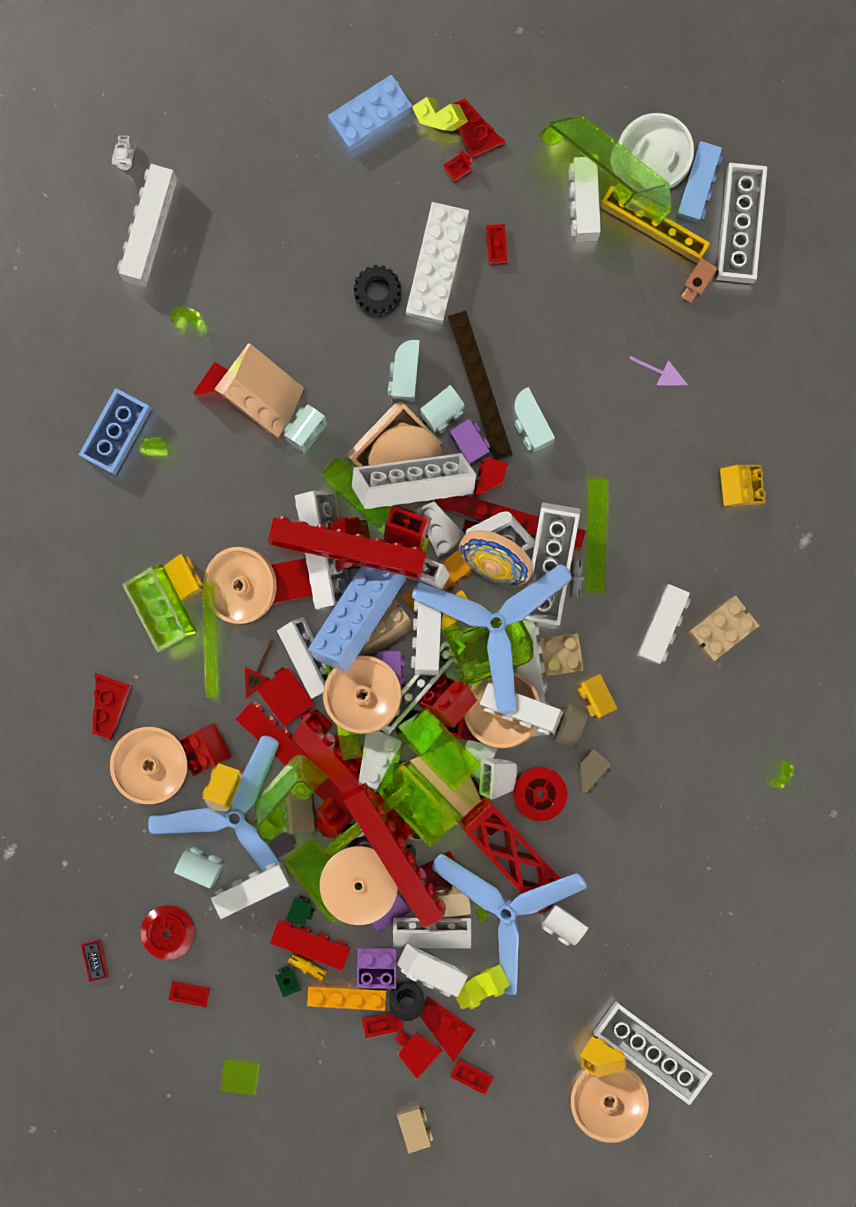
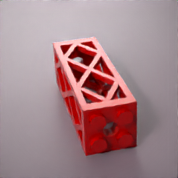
[457,796,561,914]

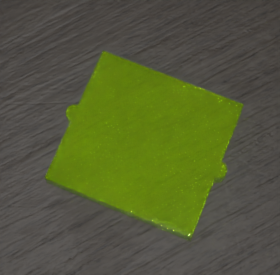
[221,1059,259,1095]

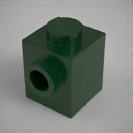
[286,895,315,927]
[275,965,302,998]

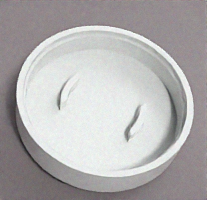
[617,113,694,192]

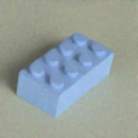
[328,75,412,153]
[79,388,152,476]

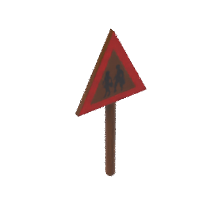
[245,639,274,698]

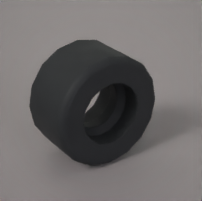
[389,982,424,1021]

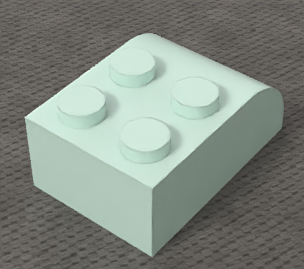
[388,340,420,403]
[420,385,465,435]
[513,387,555,453]
[284,404,327,454]
[174,847,224,889]

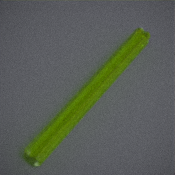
[203,583,217,698]
[324,783,414,857]

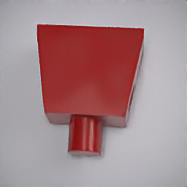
[394,1031,442,1079]

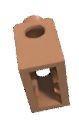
[682,258,718,303]

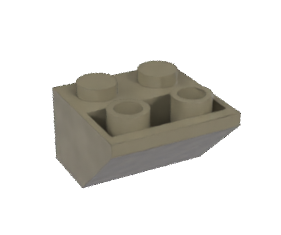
[551,704,589,749]
[578,749,611,794]
[283,792,317,834]

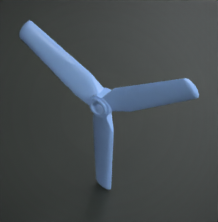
[412,564,572,713]
[148,736,293,892]
[432,854,587,995]

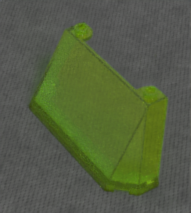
[537,115,671,225]

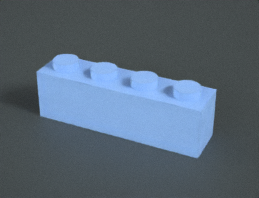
[676,141,724,224]

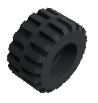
[353,265,402,316]

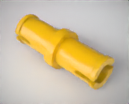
[287,953,327,982]

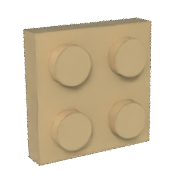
[540,633,584,676]

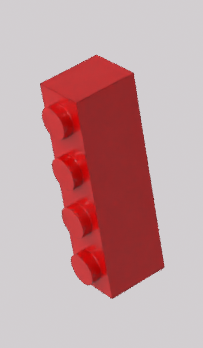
[269,919,351,971]

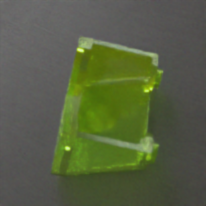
[443,619,534,685]
[254,755,328,844]

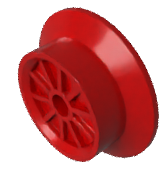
[513,767,568,821]
[140,905,195,960]

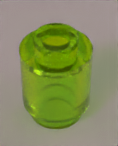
[140,437,167,457]

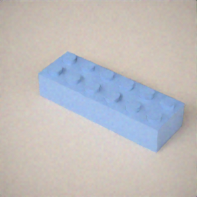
[308,566,407,673]

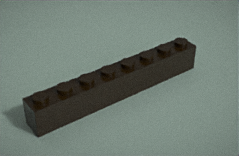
[448,310,513,461]

